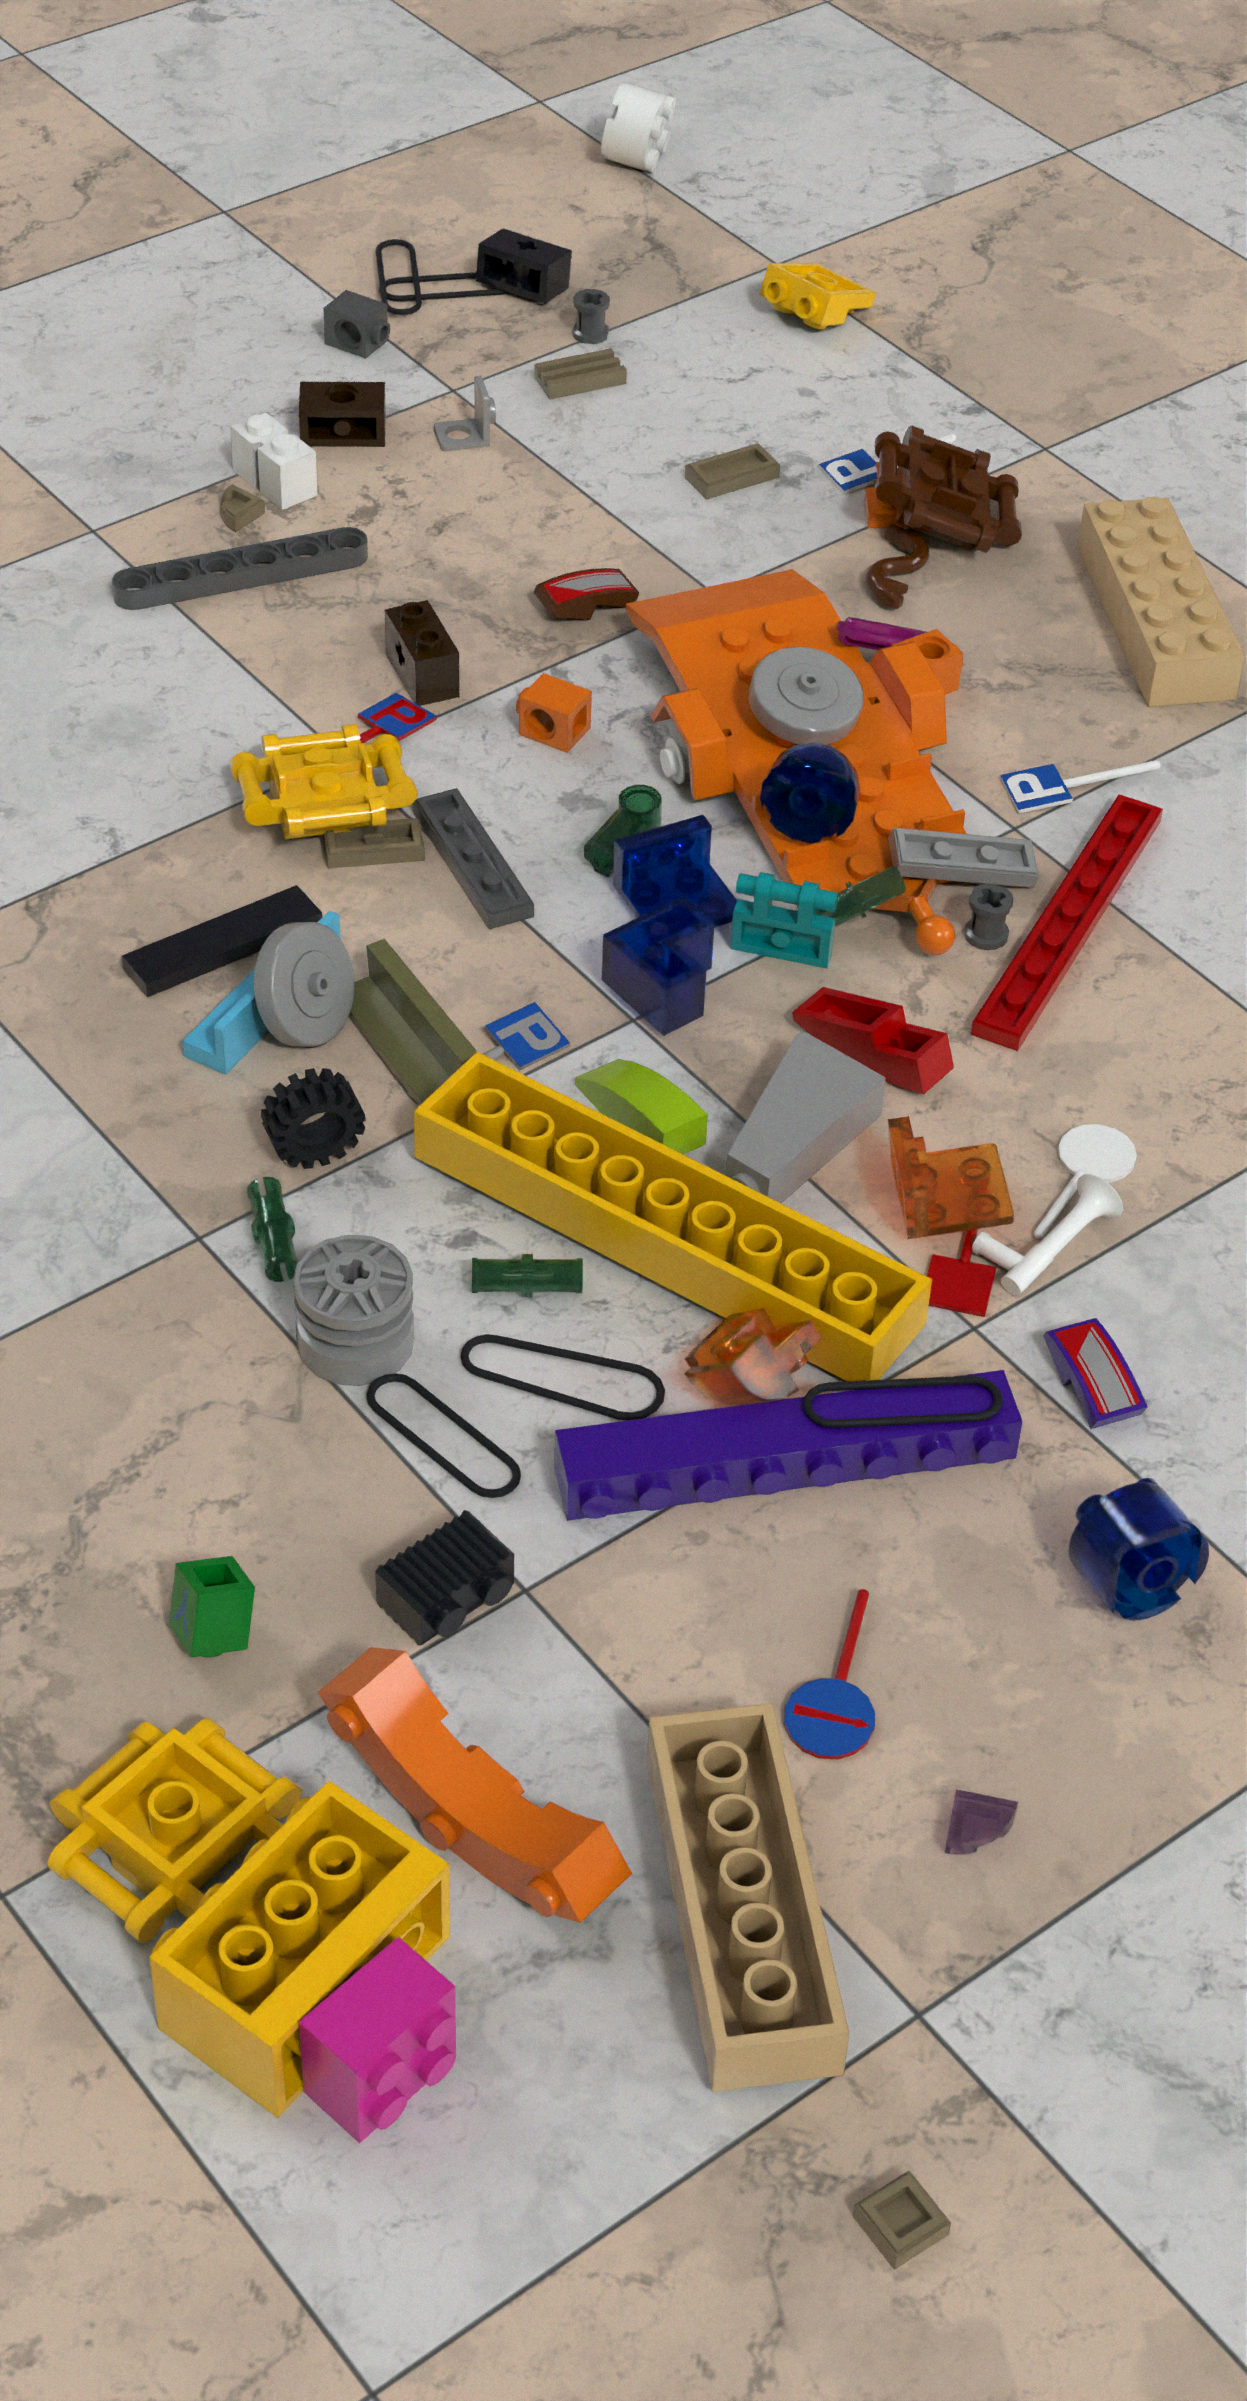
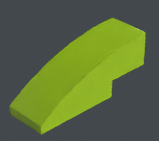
[575,1059,708,1155]

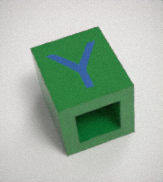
[169,1556,255,1658]

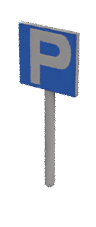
[408,1002,570,1098]

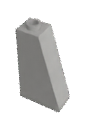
[726,1030,886,1204]

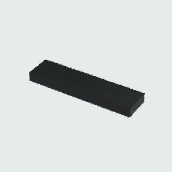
[122,885,322,997]

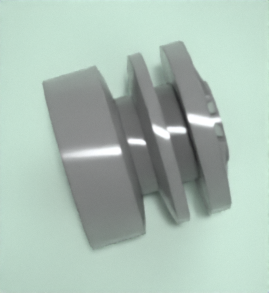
[293,1234,414,1386]

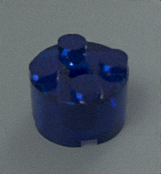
[1069,1478,1209,1621]

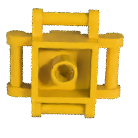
[230,724,418,839]
[47,1718,302,1943]

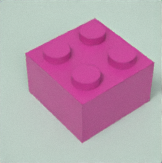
[299,1937,456,2144]

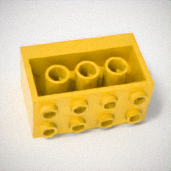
[149,1781,450,2118]

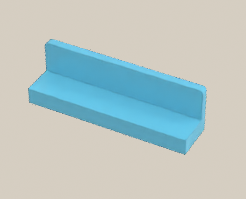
[182,911,341,1075]

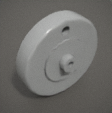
[748,647,864,746]
[254,922,354,1047]

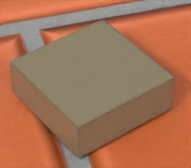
[853,2171,951,2270]

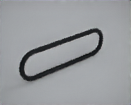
[375,239,422,315]
[379,272,510,301]
[366,1373,521,1498]
[803,1376,1003,1428]

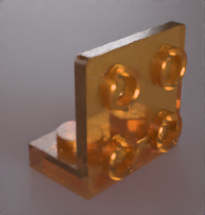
[888,1116,1014,1239]

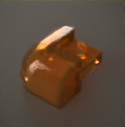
[684,1308,822,1406]

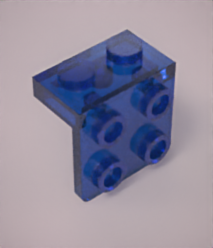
[613,815,737,943]

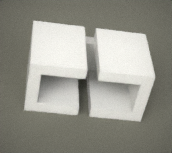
[230,412,318,510]

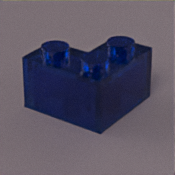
[601,896,715,1036]

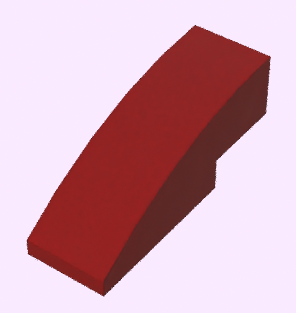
[792,987,954,1095]

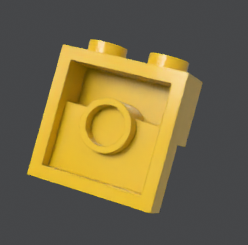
[759,262,876,330]

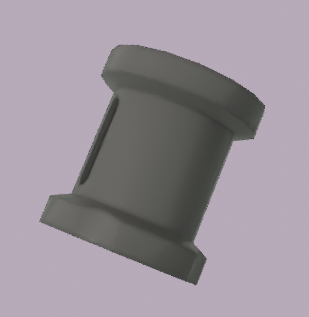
[573,289,610,344]
[964,883,1014,950]

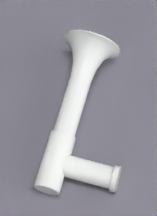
[972,1174,1123,1296]

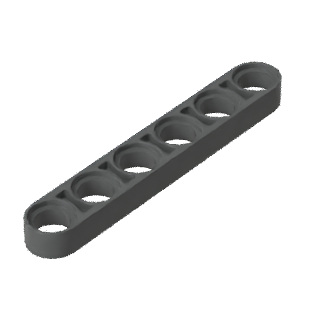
[112,527,368,610]

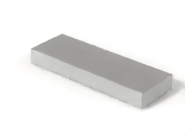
[888,828,1039,888]

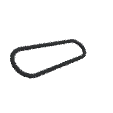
[460,1334,665,1420]

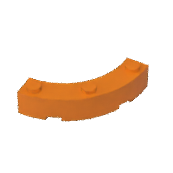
[318,1647,632,1923]

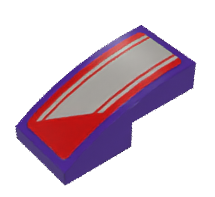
[1043,1318,1148,1429]

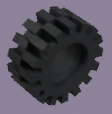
[261,1068,366,1169]

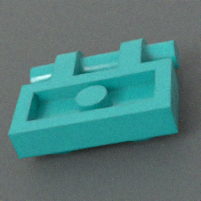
[731,872,838,969]

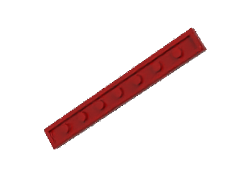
[971,794,1163,1051]

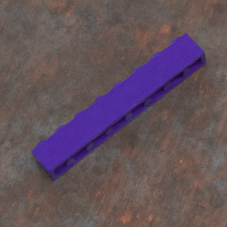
[554,1370,1023,1521]

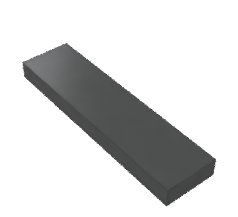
[413,788,534,930]

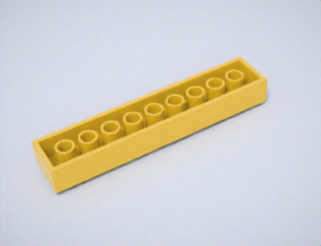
[414,1052,932,1382]

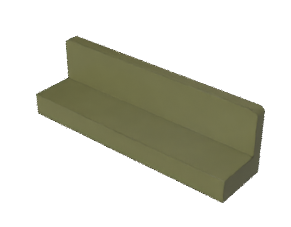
[349,939,477,1106]

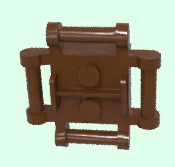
[875,425,1022,553]

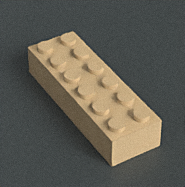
[1077,497,1245,707]
[647,1703,850,2092]

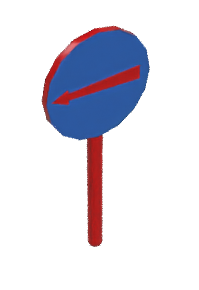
[784,1589,875,1760]

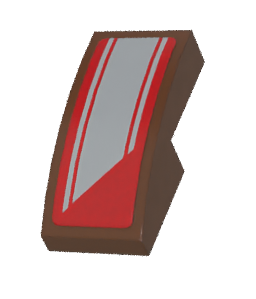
[533,568,639,620]

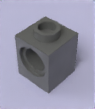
[323,290,390,359]

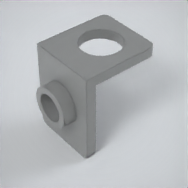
[434,376,496,451]

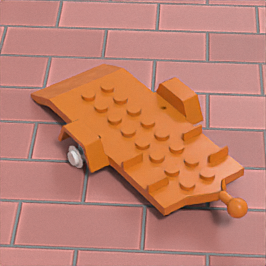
[626,569,967,955]

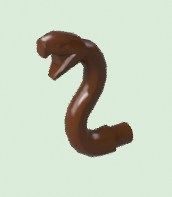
[866,524,930,609]

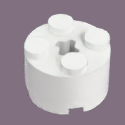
[601,82,676,173]

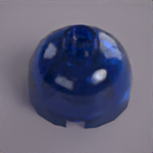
[760,742,861,843]

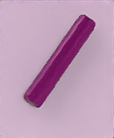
[836,617,928,650]

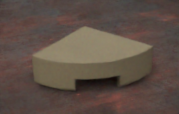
[221,484,265,532]

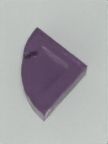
[945,1789,1018,1855]

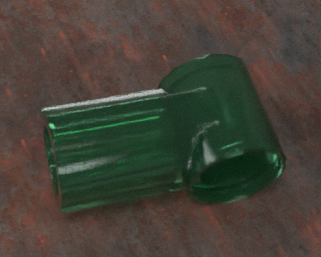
[584,785,662,877]

